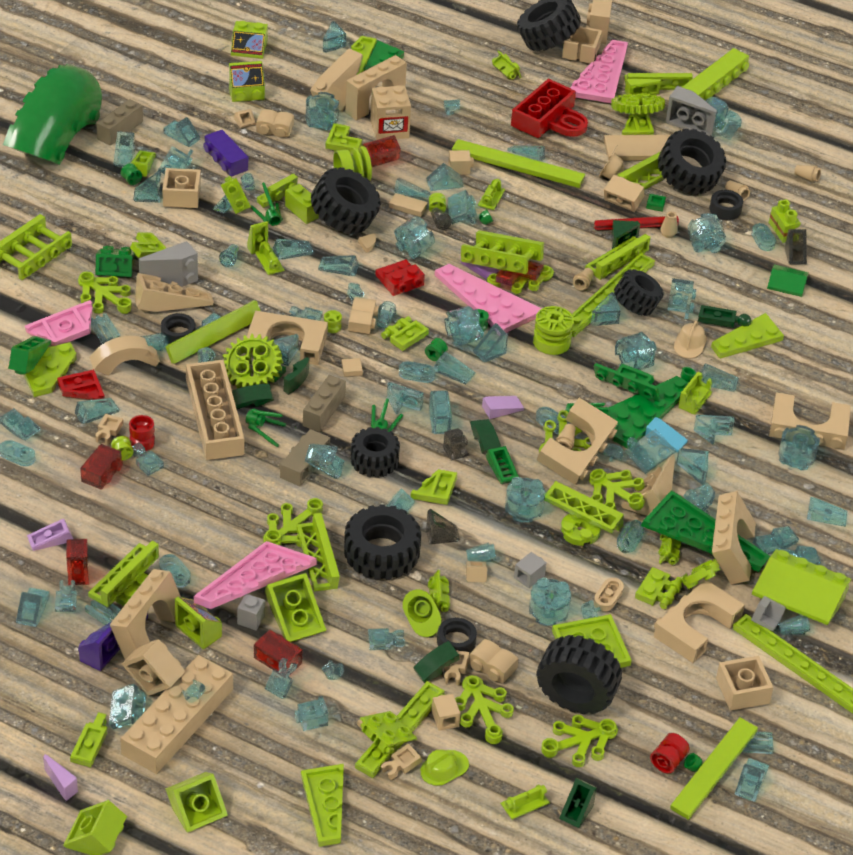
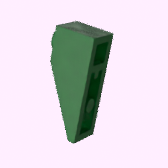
[8,336,51,375]

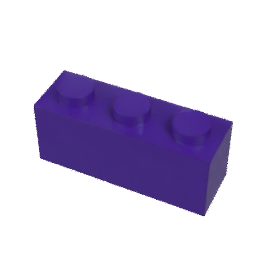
[203,130,248,177]

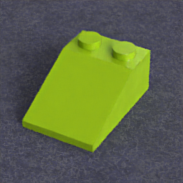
[265,573,326,643]

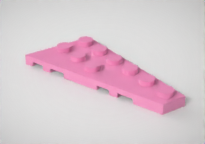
[570,40,628,103]
[435,264,542,335]
[194,541,317,609]

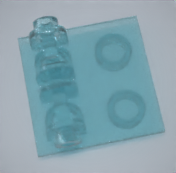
[625,429,676,474]

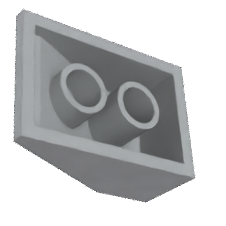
[666,86,717,137]
[139,241,198,287]

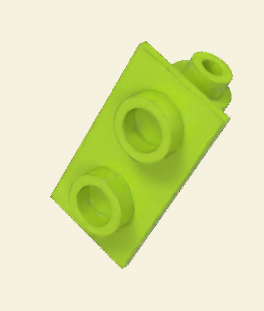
[492,50,521,80]
[221,176,251,214]
[478,179,505,210]
[255,241,284,275]
[658,534,681,565]
[427,570,450,612]
[500,784,550,820]

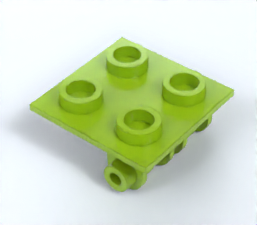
[360,711,417,755]

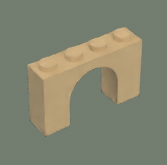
[345,55,407,121]
[246,311,328,365]
[769,392,851,450]
[537,397,618,485]
[712,491,756,585]
[110,569,181,659]
[654,580,745,663]

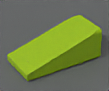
[625,79,661,95]
[131,150,156,177]
[247,221,268,254]

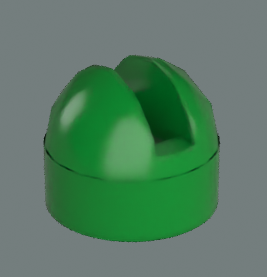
[479,209,494,225]
[680,367,696,382]
[684,753,703,772]

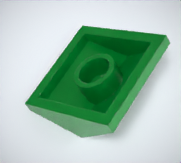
[767,264,809,297]

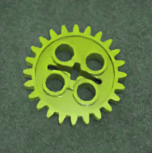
[611,93,665,114]
[223,334,283,389]

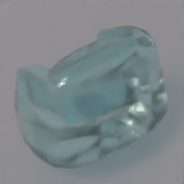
[240,173,256,191]
[347,283,364,301]
[603,443,624,462]
[581,600,601,619]
[322,660,344,680]
[182,679,205,703]

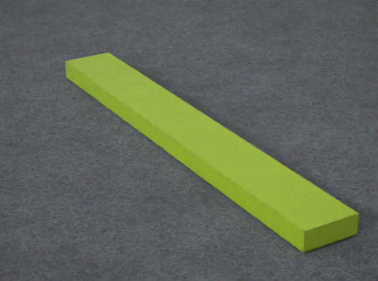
[452,139,585,188]
[572,253,655,337]
[733,614,853,714]

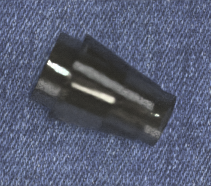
[431,208,451,230]

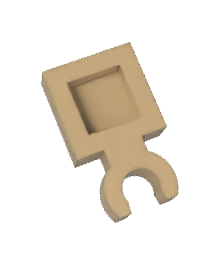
[96,414,124,445]
[444,651,469,685]
[381,743,422,780]

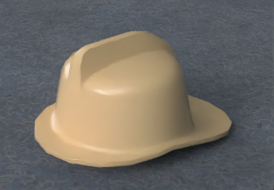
[599,145,624,179]
[674,320,707,359]

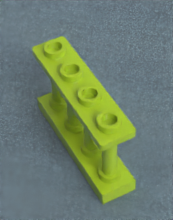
[0,214,72,280]
[461,230,544,274]

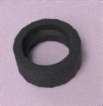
[709,190,744,220]
[160,313,196,345]
[437,617,477,654]

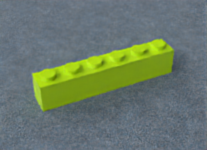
[682,48,749,101]

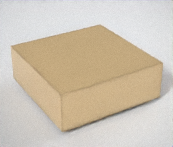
[341,358,363,377]

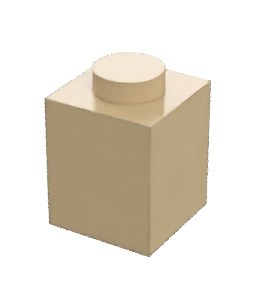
[448,150,474,175]
[432,694,460,731]

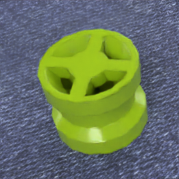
[429,193,446,215]
[324,310,342,333]
[111,436,134,461]

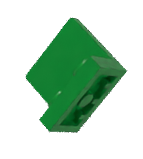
[95,246,135,277]

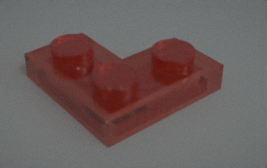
[496,261,544,287]

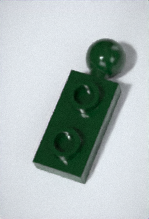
[698,305,752,328]

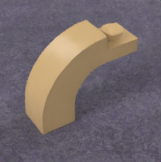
[89,336,160,376]

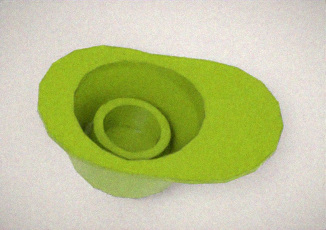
[403,589,442,637]
[420,749,469,786]

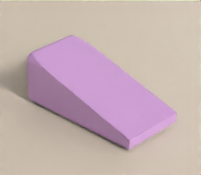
[482,396,524,419]
[27,518,74,551]
[43,754,78,801]

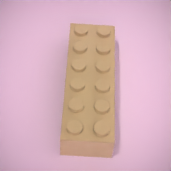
[186,360,244,460]
[120,655,233,774]

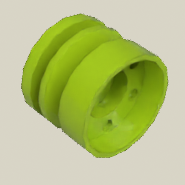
[333,146,372,181]
[533,306,574,355]

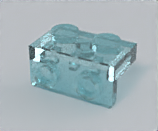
[158,146,193,175]
[448,190,477,225]
[667,278,697,319]
[109,684,146,730]

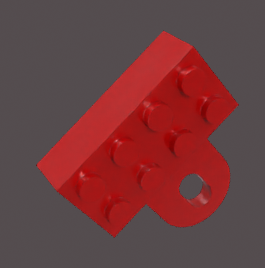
[511,78,588,139]

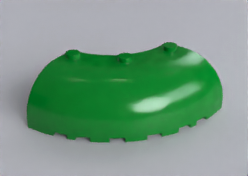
[3,64,102,165]

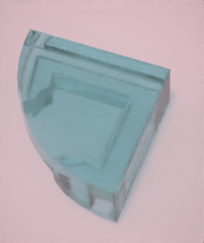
[443,99,460,115]
[725,110,742,128]

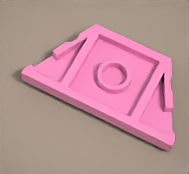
[25,300,92,346]

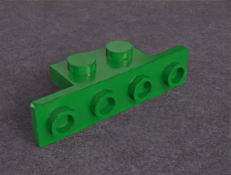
[593,363,660,401]

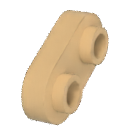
[594,578,624,611]

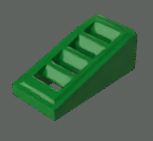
[486,446,519,484]

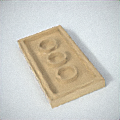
[604,135,670,161]

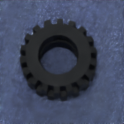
[614,269,664,316]
[351,427,400,478]

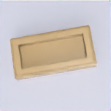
[389,193,428,217]

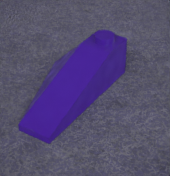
[78,613,149,671]

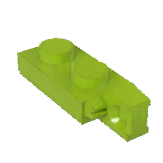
[257,174,298,208]
[70,712,108,768]

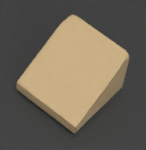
[233,109,256,128]
[466,561,487,582]

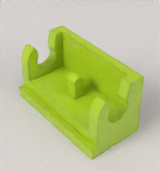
[678,372,712,415]

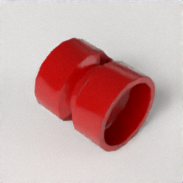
[129,415,155,452]
[650,733,690,774]

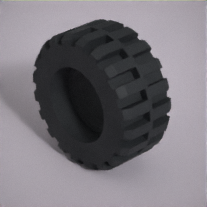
[517,0,581,51]
[658,129,727,195]
[311,167,381,234]
[344,504,421,580]
[536,635,622,714]

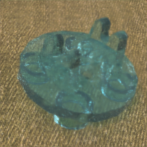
[684,483,715,515]

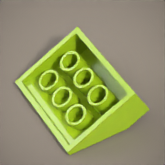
[751,549,851,625]

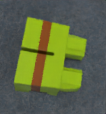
[768,199,801,243]

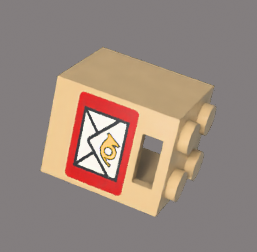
[370,85,411,141]

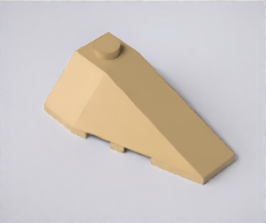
[310,49,363,113]
[135,273,214,312]
[621,453,675,516]

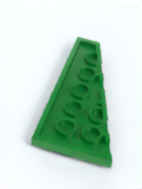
[602,376,689,450]
[641,490,770,572]

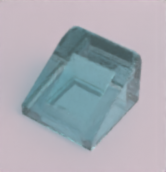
[213,195,231,213]

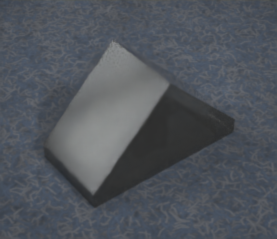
[785,229,807,265]
[426,509,460,545]

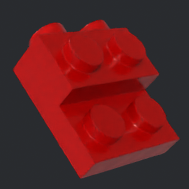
[375,259,425,296]

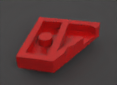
[57,369,105,401]

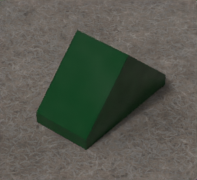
[611,220,640,249]
[559,778,597,828]

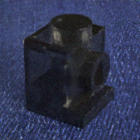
[443,428,469,461]

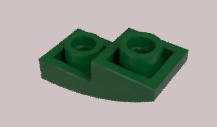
[283,357,310,395]
[232,384,274,410]
[470,419,501,454]
[413,641,460,683]

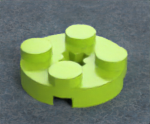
[561,512,601,546]
[680,559,720,589]

